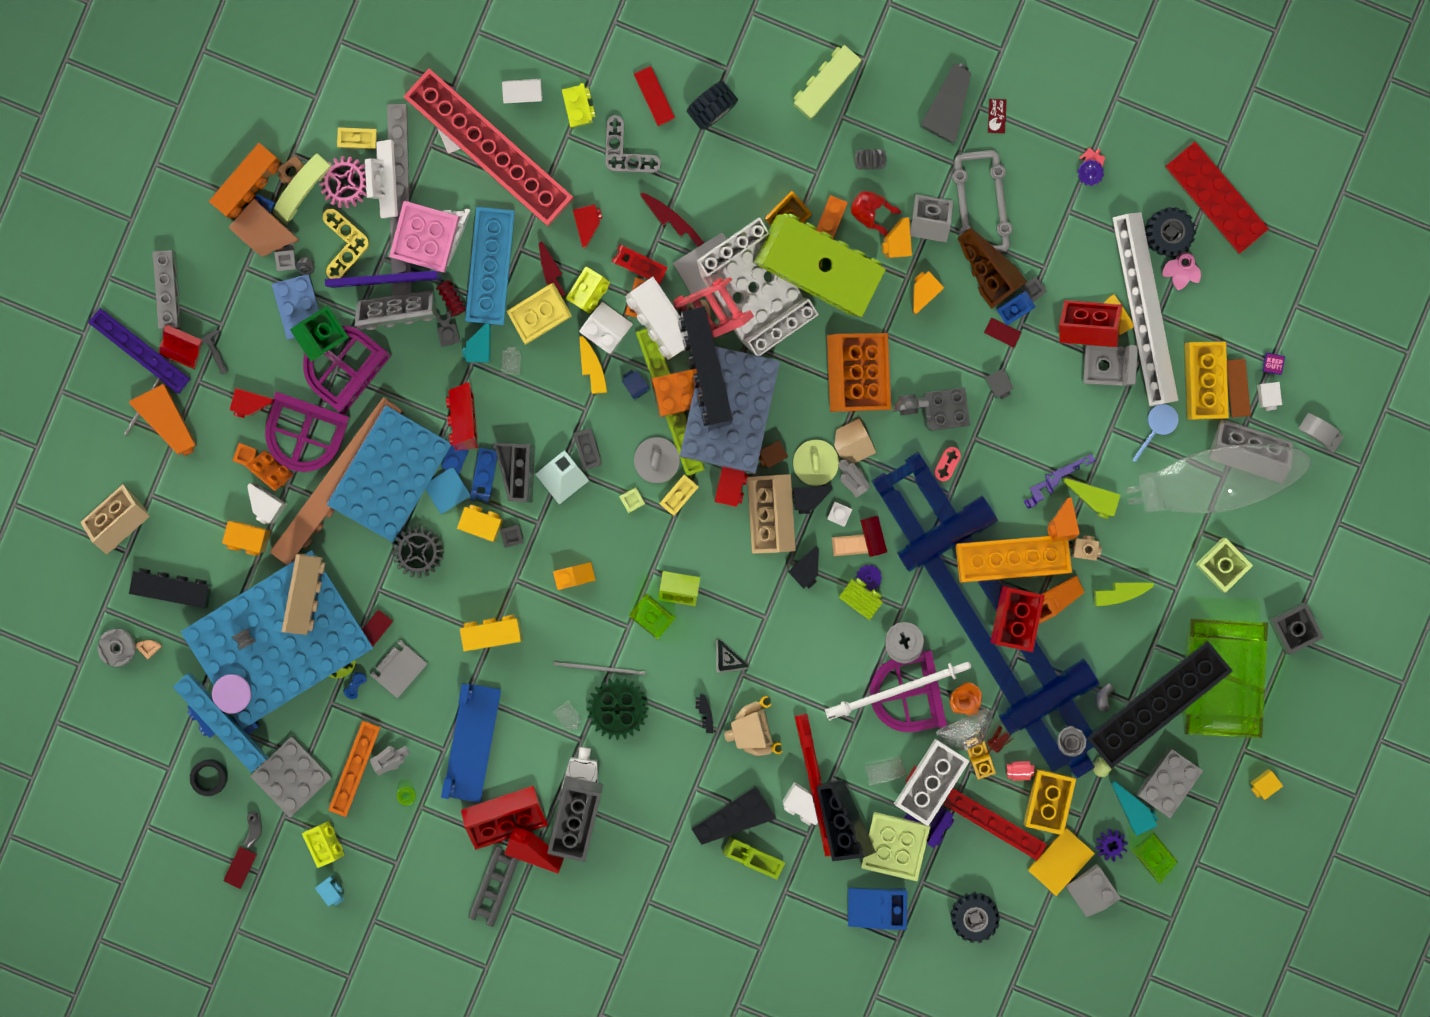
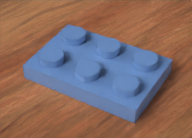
[272,274,319,340]

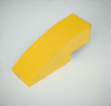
[579,336,608,394]

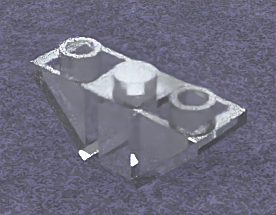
[936,708,993,751]

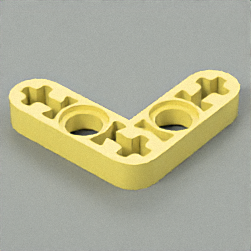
[323,209,370,279]

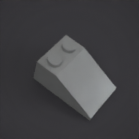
[673,232,727,294]

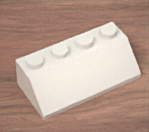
[625,277,685,360]

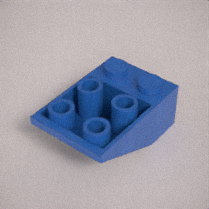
[848,888,907,930]

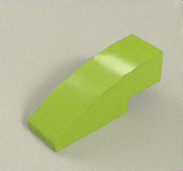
[1094,582,1154,606]
[722,836,785,880]

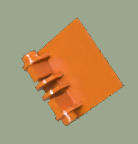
[245,450,294,491]

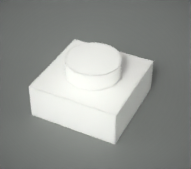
[827,502,852,527]

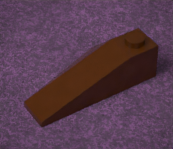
[958,227,1027,309]

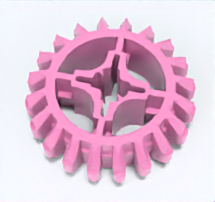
[319,156,367,209]

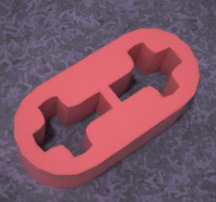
[934,447,961,481]

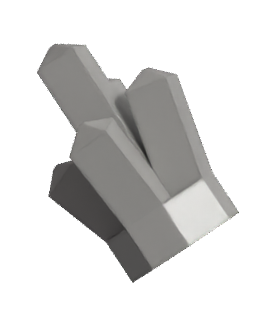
[838,460,871,497]
[370,746,409,776]

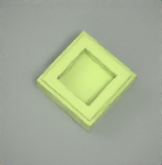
[619,487,645,513]

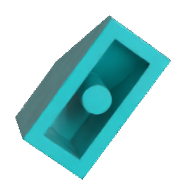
[462,323,491,363]

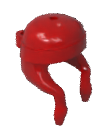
[851,191,901,236]

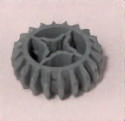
[392,526,444,578]

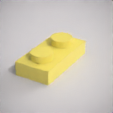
[337,128,377,149]
[659,475,698,516]

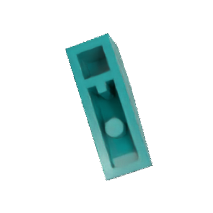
[1110,780,1158,836]

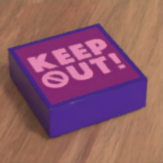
[1262,353,1285,375]

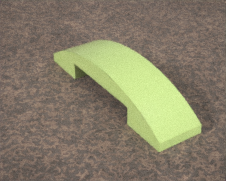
[272,153,332,225]

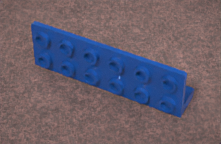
[441,683,501,802]

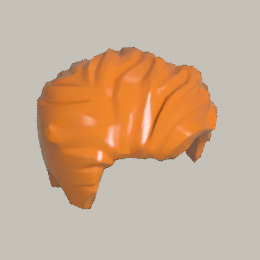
[949,682,982,715]

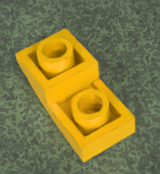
[964,735,996,780]

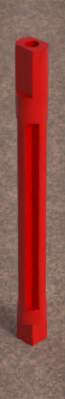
[794,713,831,857]

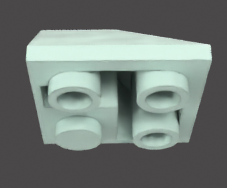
[535,450,589,504]

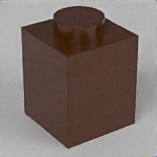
[759,440,788,468]

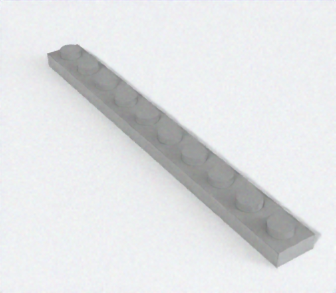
[387,104,412,296]

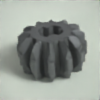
[854,149,887,170]

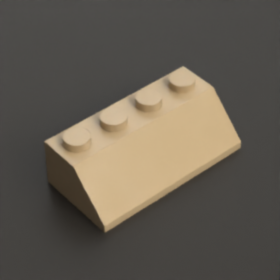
[747,474,796,554]
[282,554,326,635]

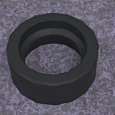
[190,759,228,796]

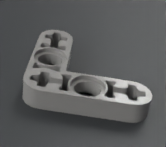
[605,115,661,173]

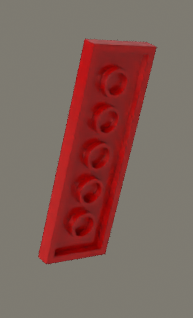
[1165,142,1269,254]

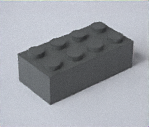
[547,776,603,862]

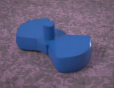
[343,672,367,699]

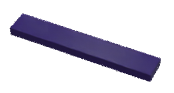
[325,271,442,288]
[88,308,191,394]

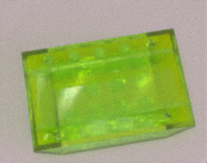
[1182,618,1268,738]

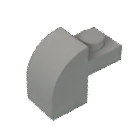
[1298,413,1344,453]

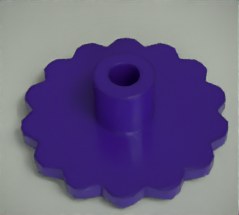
[1078,160,1104,186]
[855,565,882,591]

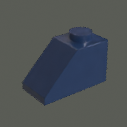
[622,370,650,400]

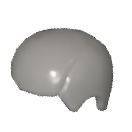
[1057,726,1086,757]

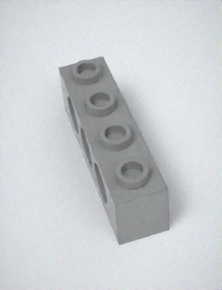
[153,250,182,330]

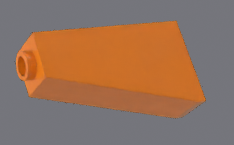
[129,384,197,456]

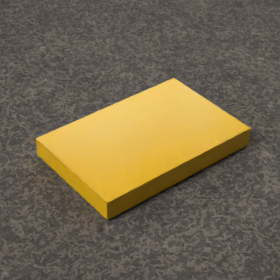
[1027,827,1095,896]

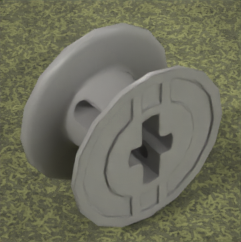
[885,622,924,663]

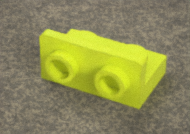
[562,83,596,128]
[565,267,610,314]
[302,821,344,868]

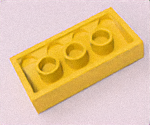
[1184,342,1229,420]

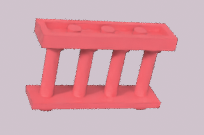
[673,277,754,338]

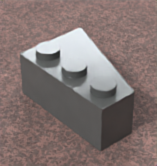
[493,443,535,502]

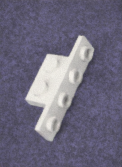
[365,140,398,218]

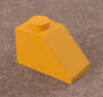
[881,217,912,258]
[912,271,944,315]
[553,562,596,590]

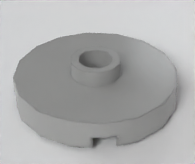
[97,628,136,667]

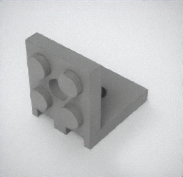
[1083,345,1138,386]

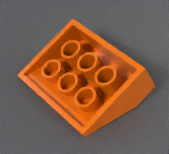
[827,333,891,412]

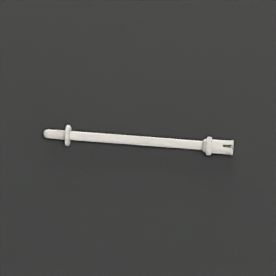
[825,662,971,721]

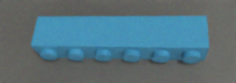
[173,673,269,773]

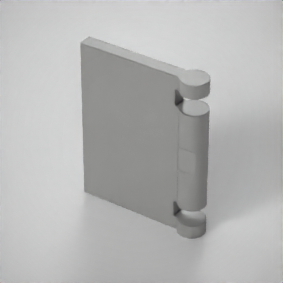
[370,640,428,698]

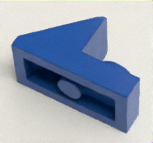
[997,291,1036,325]

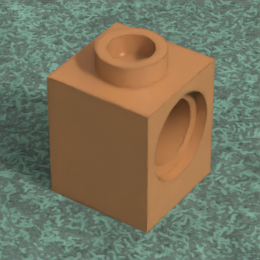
[277,155,304,184]

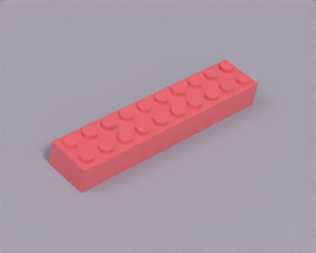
[404,68,574,228]

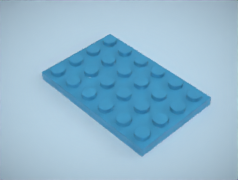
[326,405,451,542]

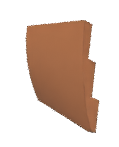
[229,199,299,257]

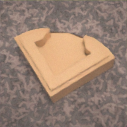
[136,640,163,660]

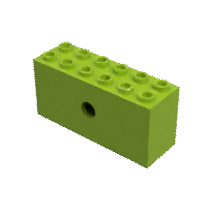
[753,213,886,317]

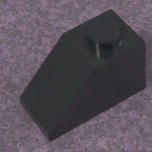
[793,486,833,514]
[788,546,819,589]

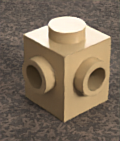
[1071,535,1102,561]

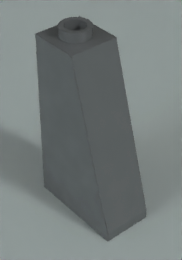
[920,63,971,145]

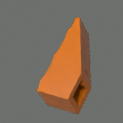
[1039,576,1085,624]

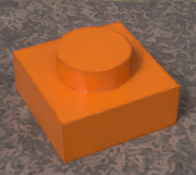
[232,443,258,466]

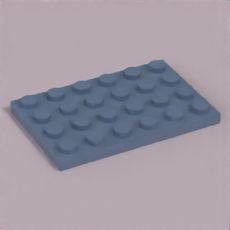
[679,346,780,474]

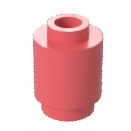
[1006,761,1034,781]

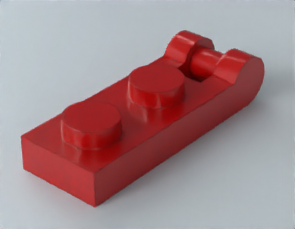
[611,245,668,285]

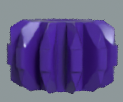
[1095,829,1128,862]

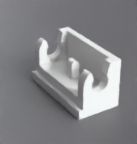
[502,79,542,103]

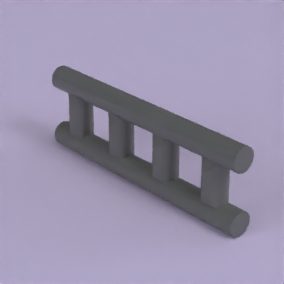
[468,846,519,927]

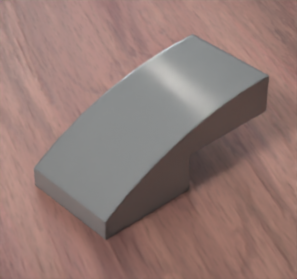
[274,230,296,271]

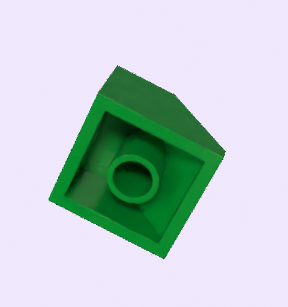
[290,305,349,362]

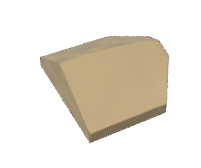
[834,419,876,464]

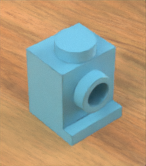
[315,874,344,907]

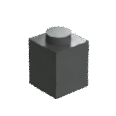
[984,369,1014,399]

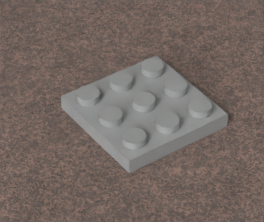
[250,736,332,817]

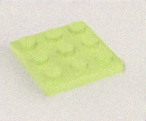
[861,812,930,881]

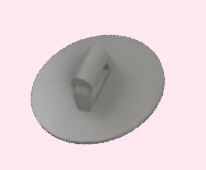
[634,437,680,483]

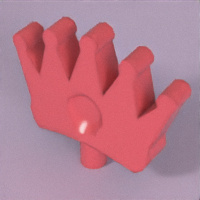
[1079,148,1105,168]

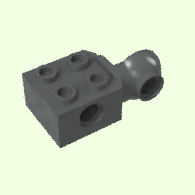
[893,387,970,431]

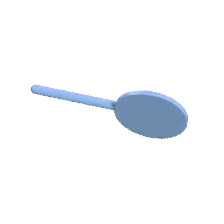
[1133,404,1178,462]

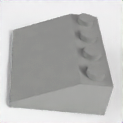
[355,289,437,330]

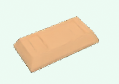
[832,534,868,556]

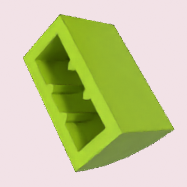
[658,571,701,607]

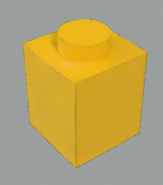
[1250,769,1283,800]

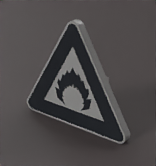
[716,639,749,673]

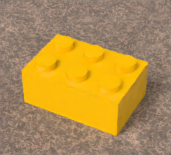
[460,615,523,651]
[1023,768,1076,835]

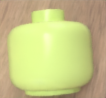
[1091,757,1112,777]

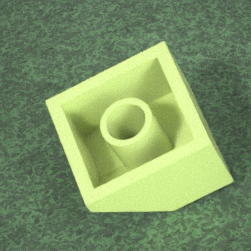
[1195,538,1253,593]

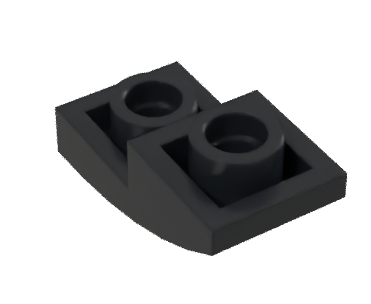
[695,693,713,733]

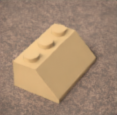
[80,484,150,554]

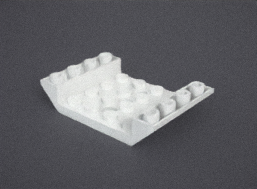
[697,218,819,356]

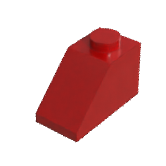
[573,204,603,249]
[229,388,275,418]

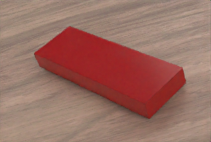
[634,66,675,127]

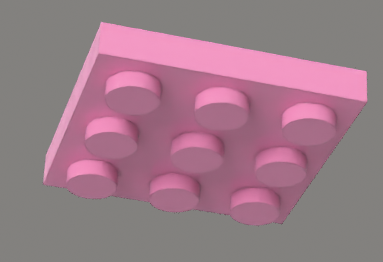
[389,201,460,272]

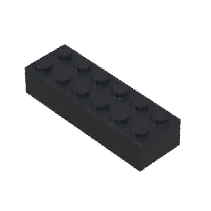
[678,306,733,430]

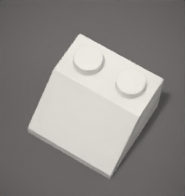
[579,302,633,355]
[247,483,287,525]

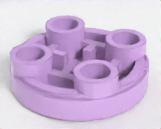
[212,674,252,713]

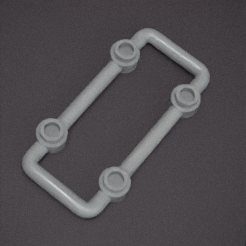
[952,150,1012,253]

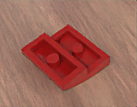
[159,325,202,370]

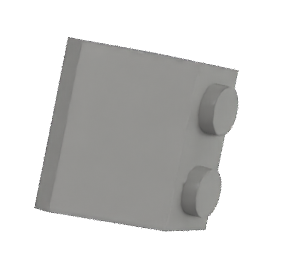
[910,194,953,242]
[1066,864,1121,917]

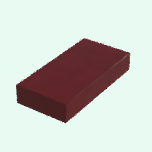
[860,516,888,557]
[362,609,394,651]
[223,846,257,889]

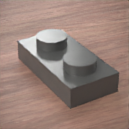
[573,428,602,470]

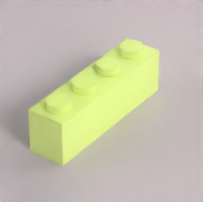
[793,45,861,120]

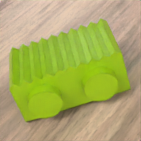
[838,578,883,620]

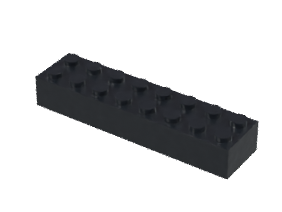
[1086,640,1233,769]

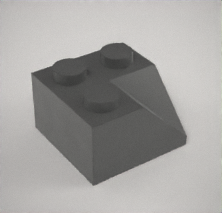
[1268,603,1324,655]

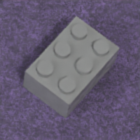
[1136,747,1203,818]

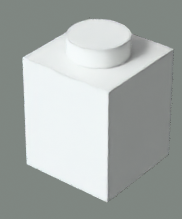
[1257,382,1282,411]

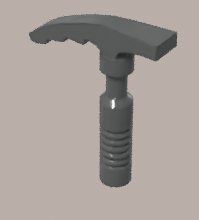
[201,330,228,375]

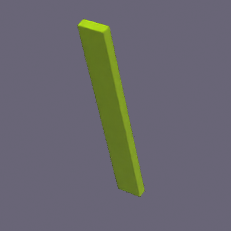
[636,328,705,476]

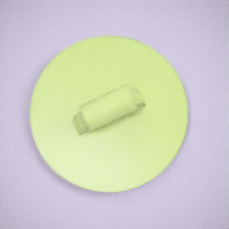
[793,440,839,486]

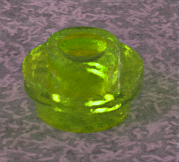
[396,786,416,806]

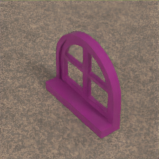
[303,326,392,415]
[265,392,351,472]
[870,650,947,732]

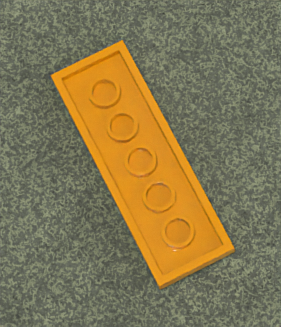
[956,536,1072,583]

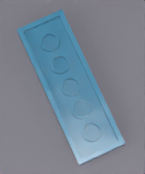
[465,207,515,326]

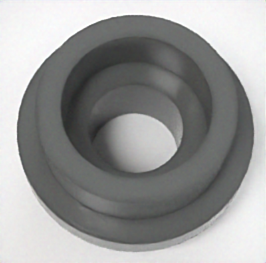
[296,257,315,275]

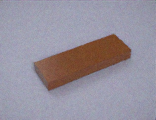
[1227,359,1251,418]

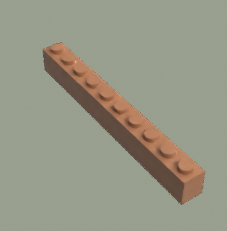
[270,397,404,565]

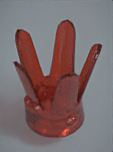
[986,726,1014,753]

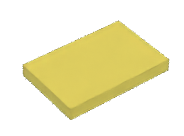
[506,283,572,345]

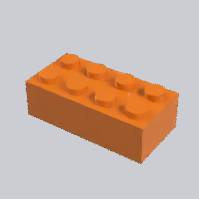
[209,143,282,220]
[651,369,694,418]

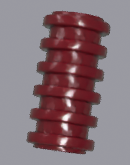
[436,280,466,317]

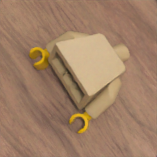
[724,696,783,756]

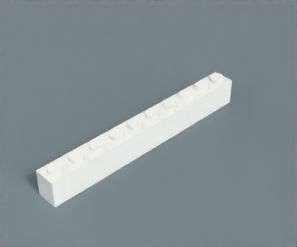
[1113,212,1178,406]

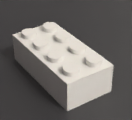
[894,739,970,826]

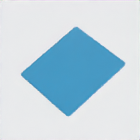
[426,468,470,514]

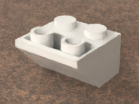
[782,782,818,826]

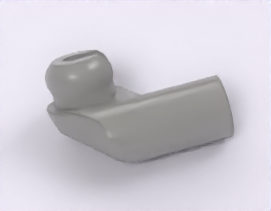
[1096,683,1115,712]

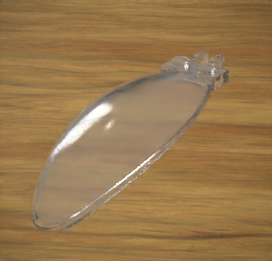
[1126,444,1311,513]

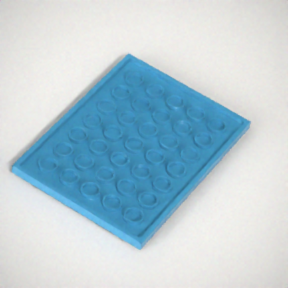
[181,550,374,730]

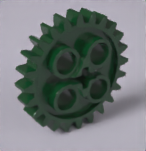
[586,677,649,740]

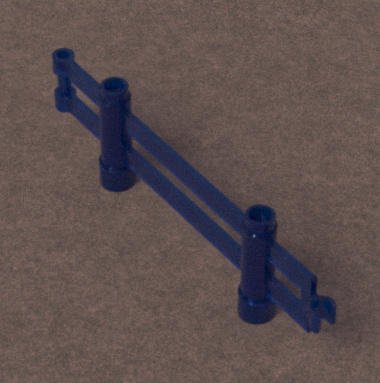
[871,452,1100,778]

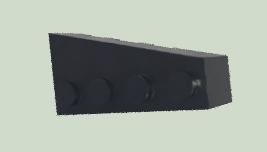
[816,780,876,862]
[691,785,777,845]

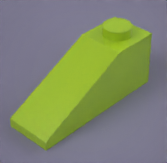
[1062,478,1121,519]

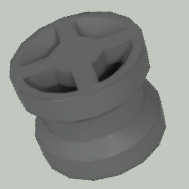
[232,628,256,650]

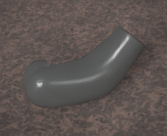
[243,811,262,848]

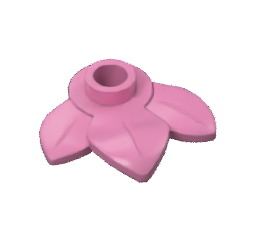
[1162,252,1201,290]

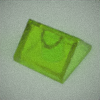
[628,593,676,640]
[1131,833,1178,884]

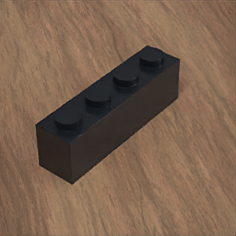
[129,568,212,608]

